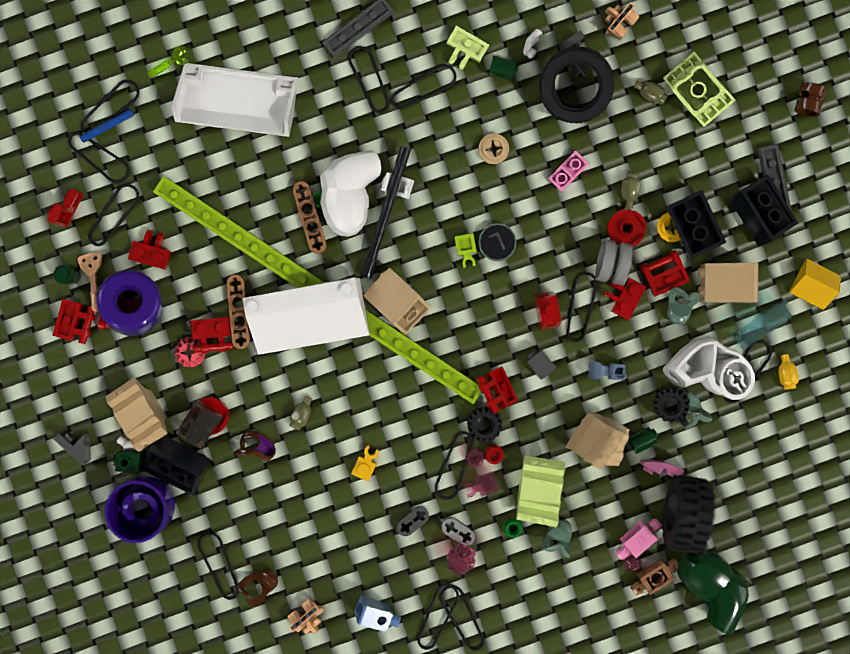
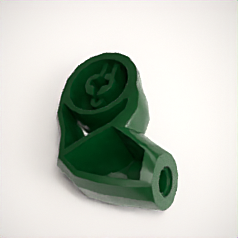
[677,549,749,635]

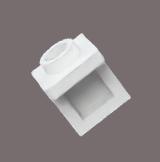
[381,172,414,199]

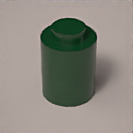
[489,55,518,80]
[53,265,80,285]
[628,427,659,454]

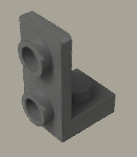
[559,30,587,79]

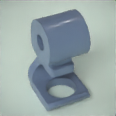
[588,361,626,380]

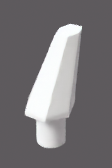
[117,436,149,452]

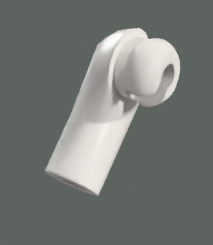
[523,29,543,58]

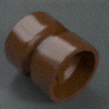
[794,82,827,117]

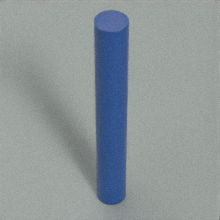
[79,109,134,143]

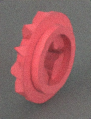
[174,337,205,367]

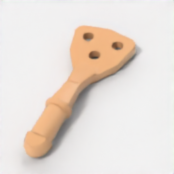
[78,253,102,312]

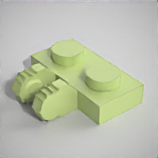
[447,26,489,70]

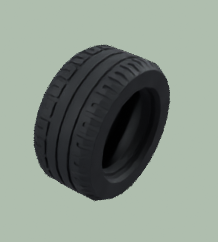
[539,46,614,124]

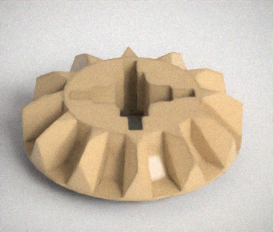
[479,134,509,164]

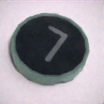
[478,223,517,262]

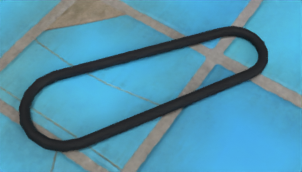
[348,46,390,114]
[391,64,457,109]
[81,80,140,133]
[68,132,130,183]
[89,184,140,246]
[567,272,598,343]
[724,340,772,403]
[435,431,473,500]
[198,532,239,600]
[417,583,459,650]
[440,585,485,651]

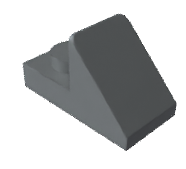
[53,432,91,465]

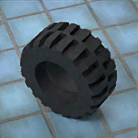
[662,475,716,554]

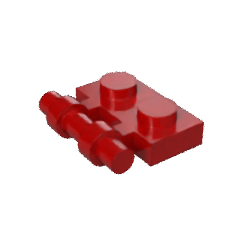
[52,299,96,344]
[190,317,233,354]
[477,366,519,414]

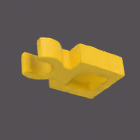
[351,445,379,482]

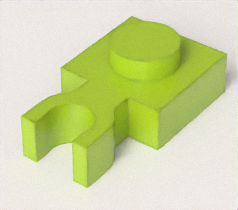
[454,233,477,268]

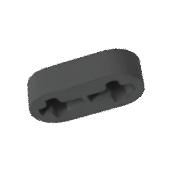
[397,506,429,536]

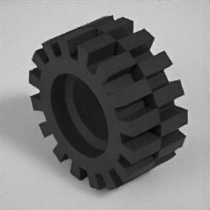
[653,386,690,423]
[467,407,502,442]

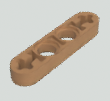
[293,181,327,254]
[227,275,251,349]

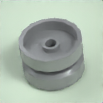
[595,239,633,286]

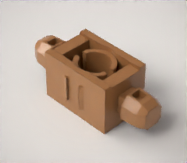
[630,559,678,595]

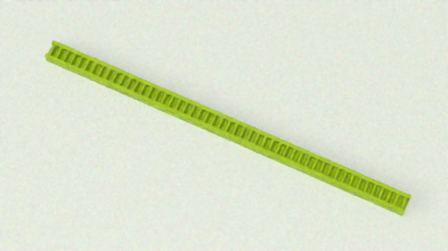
[153,176,481,404]

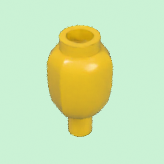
[778,354,799,390]

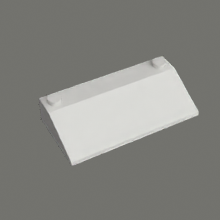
[172,63,298,137]
[243,278,370,355]

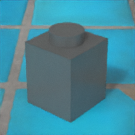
[525,349,557,380]

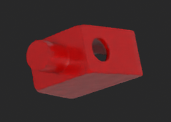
[533,291,562,330]

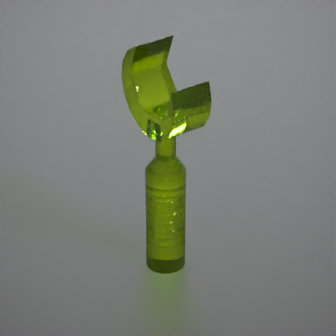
[147,46,189,78]

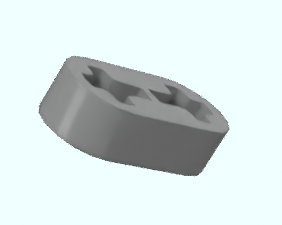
[442,517,475,546]

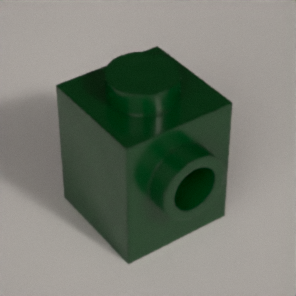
[113,450,144,473]

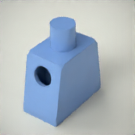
[354,594,401,632]

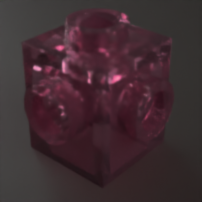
[446,543,476,575]

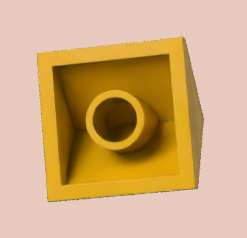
[789,259,841,310]

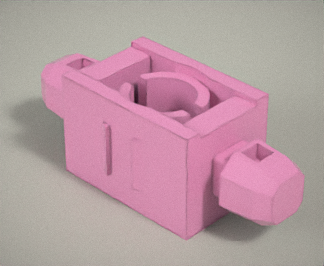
[615,519,662,560]

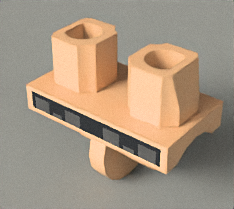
[605,2,639,40]
[288,599,325,634]

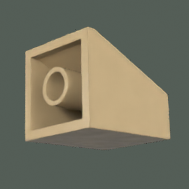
[697,263,758,303]
[363,268,431,335]

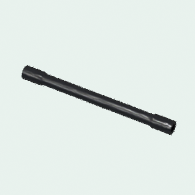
[361,146,411,279]

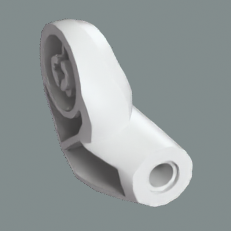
[320,150,381,237]
[663,338,755,400]

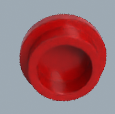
[485,445,504,464]

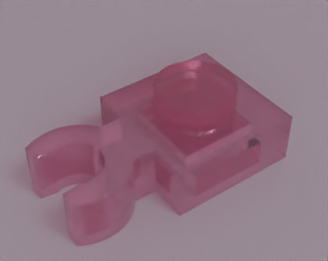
[463,471,499,498]

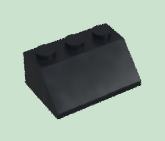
[728,174,798,247]
[666,190,727,259]
[143,435,211,496]

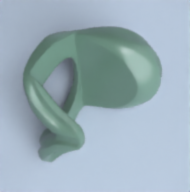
[667,287,701,324]
[677,392,712,429]
[542,520,572,558]

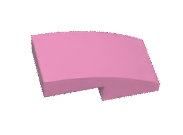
[548,151,589,192]
[639,459,684,477]

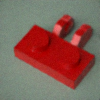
[128,229,171,270]
[603,278,646,321]

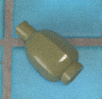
[633,80,668,105]
[622,174,641,209]
[289,396,312,431]

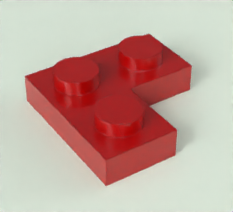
[47,188,84,228]

